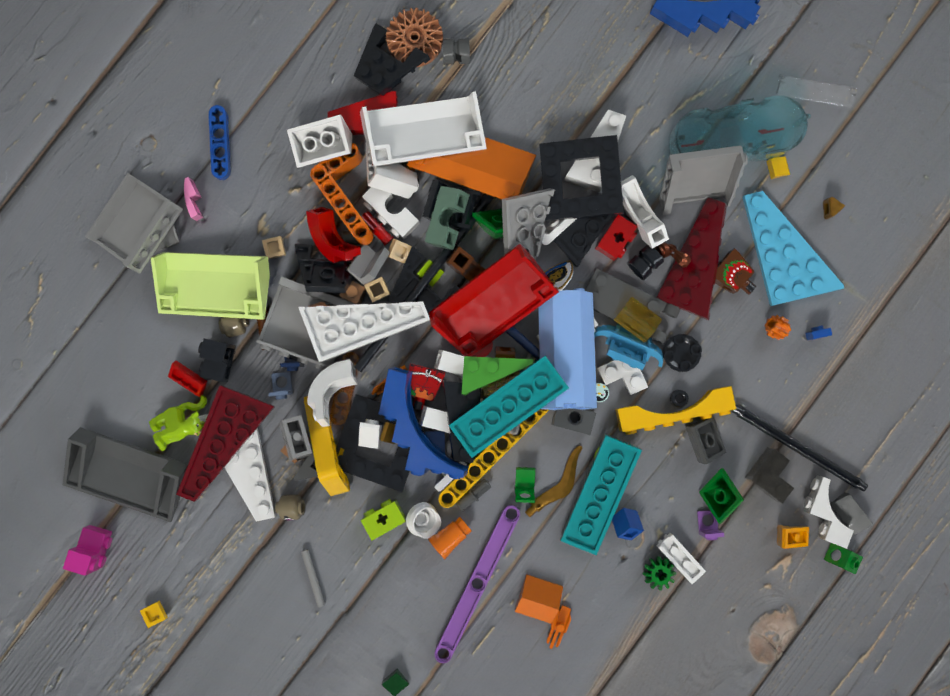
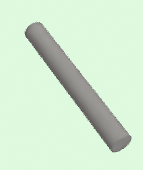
[301,549,325,607]

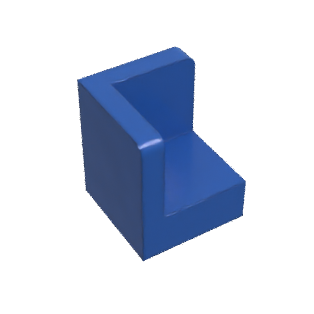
[612,508,644,540]

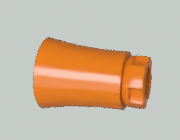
[428,517,472,560]

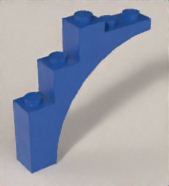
[650,0,761,37]
[379,367,469,479]

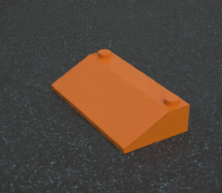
[407,137,536,200]

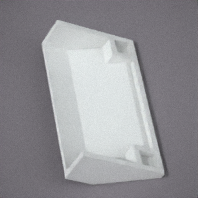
[360,91,487,167]

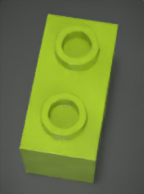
[360,499,406,541]

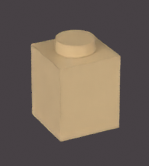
[364,277,391,303]

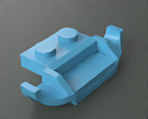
[594,324,664,370]

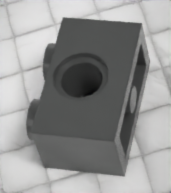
[551,409,596,435]

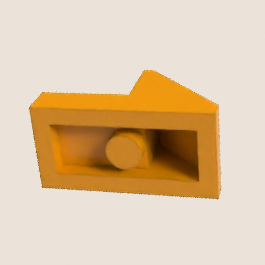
[777,525,809,549]

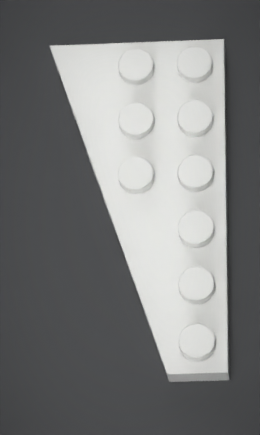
[298,302,430,362]
[198,414,276,522]

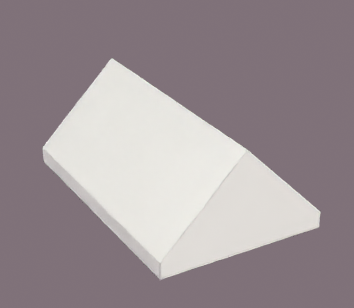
[287,115,352,168]

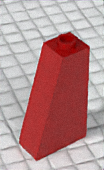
[325,91,398,135]

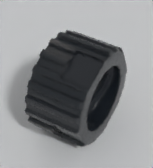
[670,390,689,407]

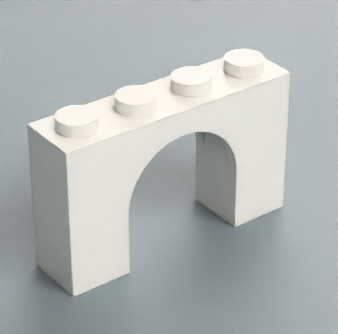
[419,350,482,433]

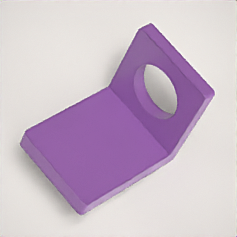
[697,510,725,540]

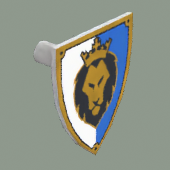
[544,260,573,291]

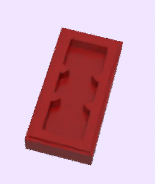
[168,360,208,397]

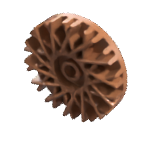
[386,7,443,67]

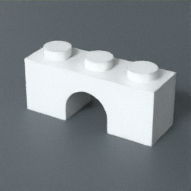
[362,187,420,239]

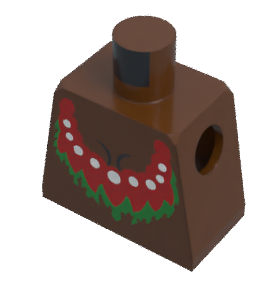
[715,248,756,295]

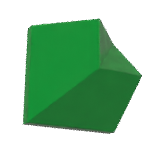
[472,209,503,239]
[699,468,744,524]

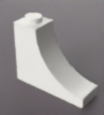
[365,143,419,199]

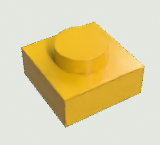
[140,600,168,628]

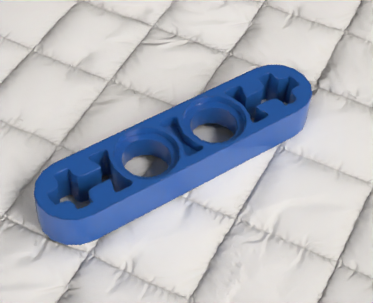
[209,105,231,180]

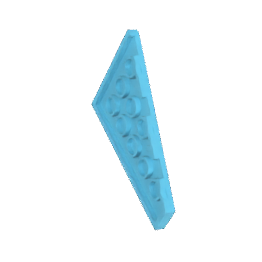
[743,191,844,306]

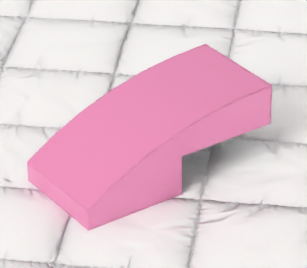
[184,177,203,221]

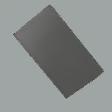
[830,492,873,535]

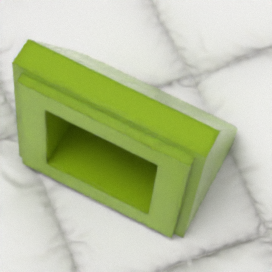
[417,259,444,287]

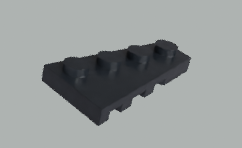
[442,381,481,463]

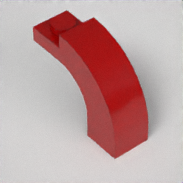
[306,207,361,263]

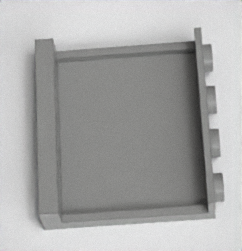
[659,146,748,215]
[85,173,183,274]
[257,277,354,370]

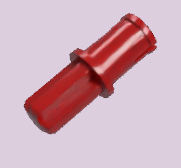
[361,211,394,246]

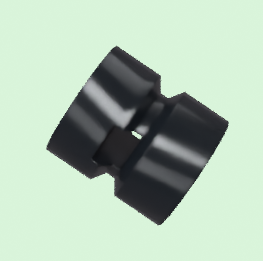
[627,244,664,280]

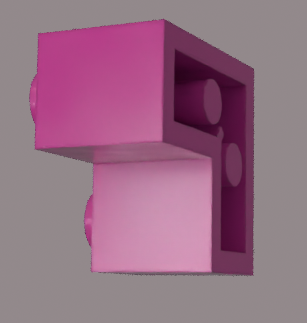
[63,525,112,576]

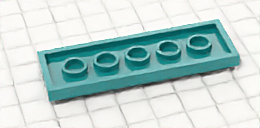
[449,355,569,458]
[560,434,642,555]

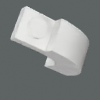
[307,359,357,427]

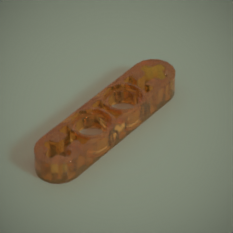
[330,352,360,425]

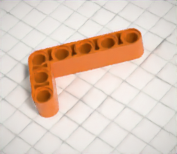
[310,143,373,245]

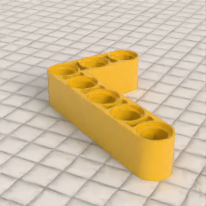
[304,396,350,496]

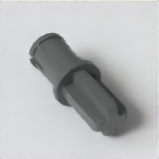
[456,479,491,511]

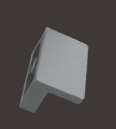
[347,245,390,285]

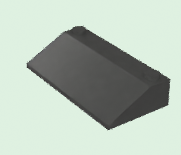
[63,427,188,522]

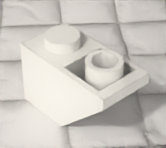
[358,419,383,449]

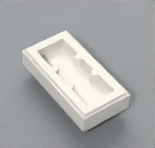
[434,462,467,492]

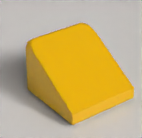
[766,156,790,179]

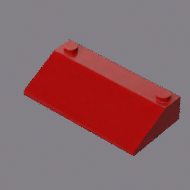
[429,244,559,357]

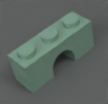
[424,186,470,250]

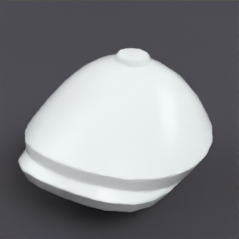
[406,502,442,539]

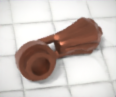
[655,242,691,268]

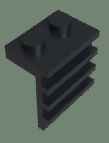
[422,180,482,230]

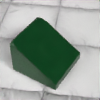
[381,668,410,696]

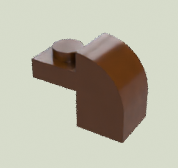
[446,246,485,282]

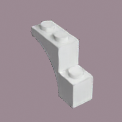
[621,175,669,248]
[803,475,854,549]

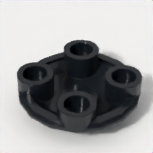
[663,334,702,372]

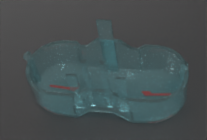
[669,96,811,161]

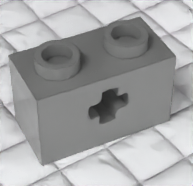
[279,415,312,461]

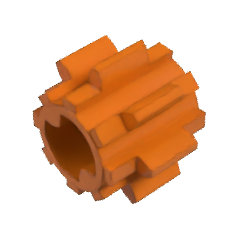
[765,315,791,340]

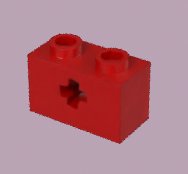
[595,214,638,261]

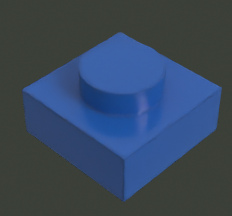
[805,325,832,340]

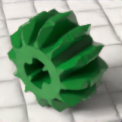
[642,556,676,591]

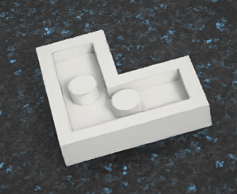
[597,360,648,395]

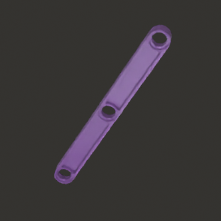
[434,504,520,663]

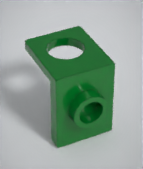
[515,467,535,503]
[824,543,863,574]

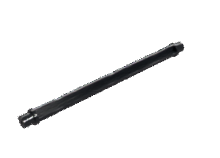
[731,404,868,492]

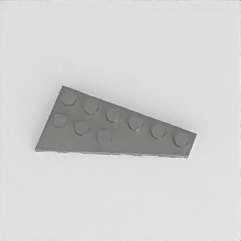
[502,188,555,260]

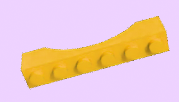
[615,386,736,435]

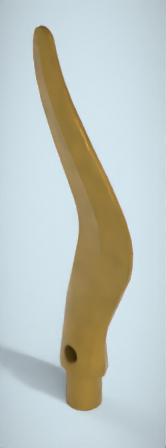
[525,445,582,517]

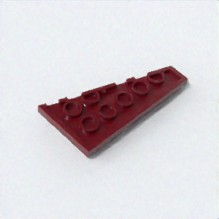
[656,197,727,320]
[176,385,275,502]

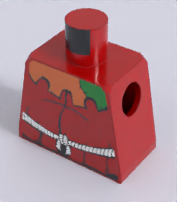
[409,363,446,410]

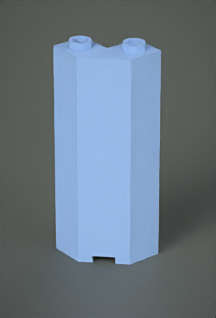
[538,288,597,410]

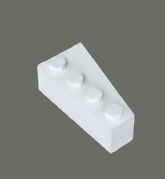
[564,110,626,193]

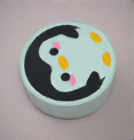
[596,383,609,402]

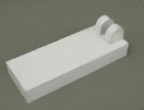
[656,533,706,584]

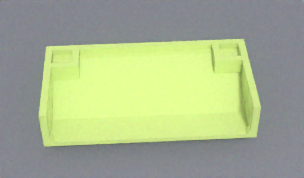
[151,252,270,320]

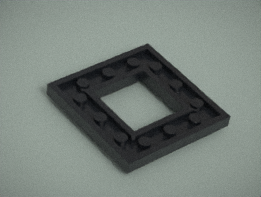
[539,135,624,221]
[336,394,425,492]

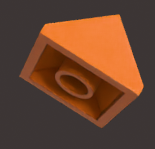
[515,574,563,624]

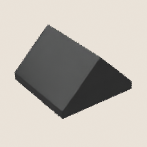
[685,417,727,464]

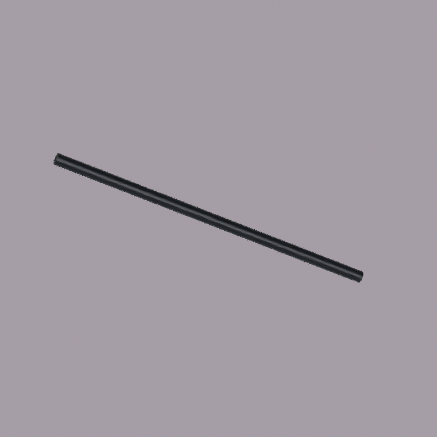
[354,194,494,373]

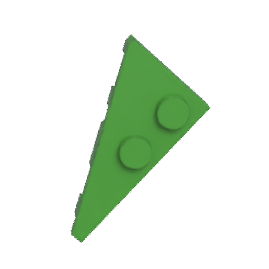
[462,356,534,395]

